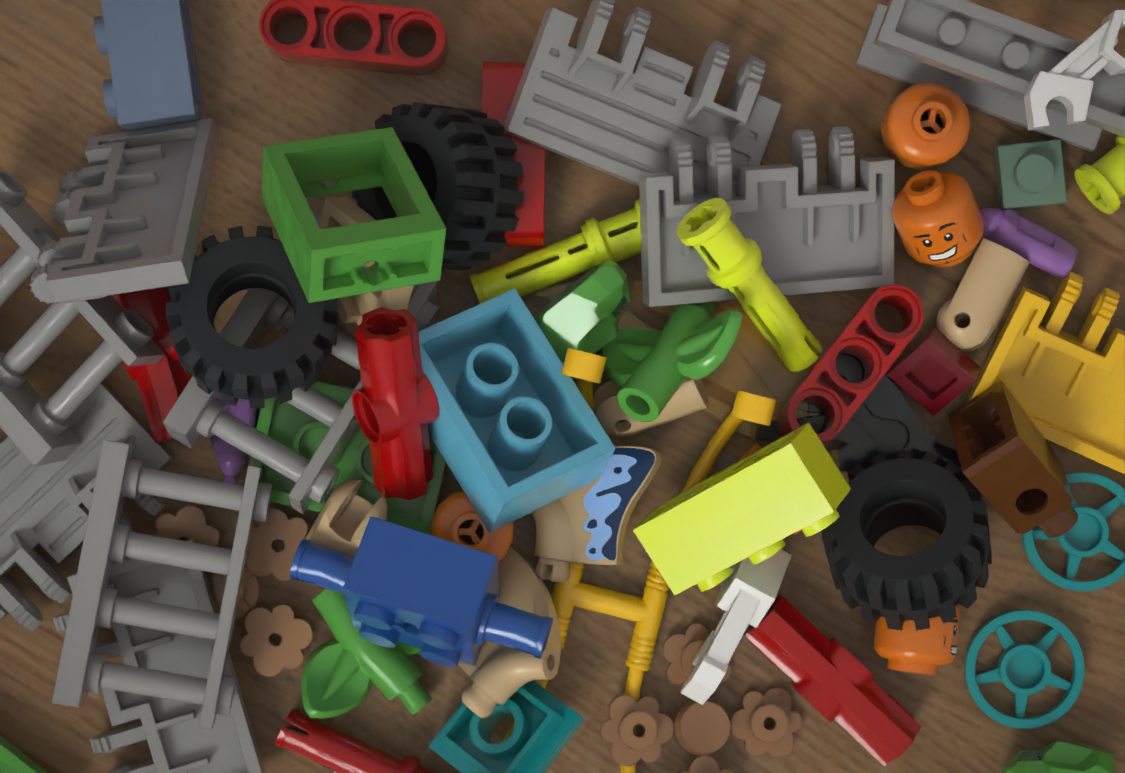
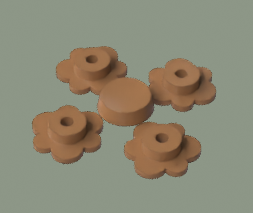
[153,505,313,677]
[600,624,802,773]

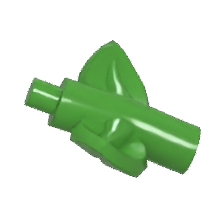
[599,302,743,422]
[301,589,432,719]

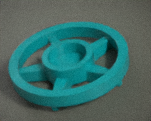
[1021,472,1125,591]
[964,609,1085,729]

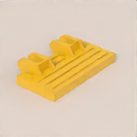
[967,271,1125,474]

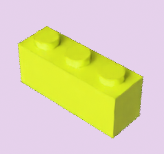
[633,422,851,595]

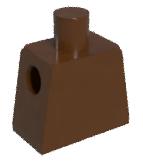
[948,380,1078,538]

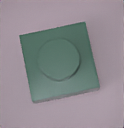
[993,139,1067,210]

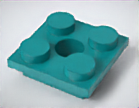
[428,681,585,773]

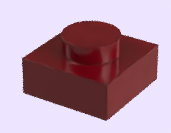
[887,326,981,416]

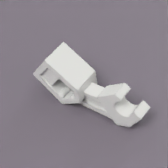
[1024,10,1125,131]
[680,549,792,705]

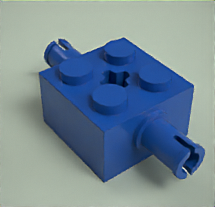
[290,516,553,668]

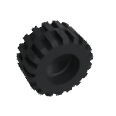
[352,102,524,270]
[166,225,338,408]
[821,450,992,631]

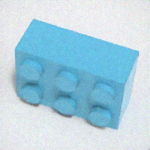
[418,288,616,533]

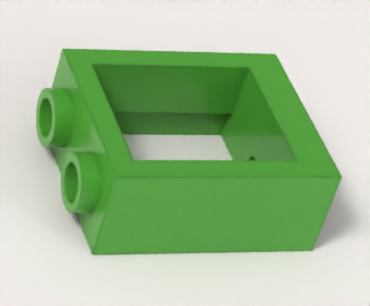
[261,127,446,303]

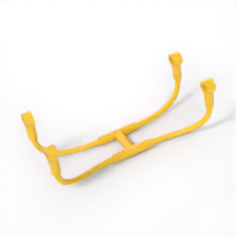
[502,348,776,773]

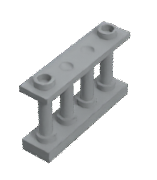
[855,0,1125,152]
[0,169,165,466]
[163,210,441,514]
[52,440,273,730]

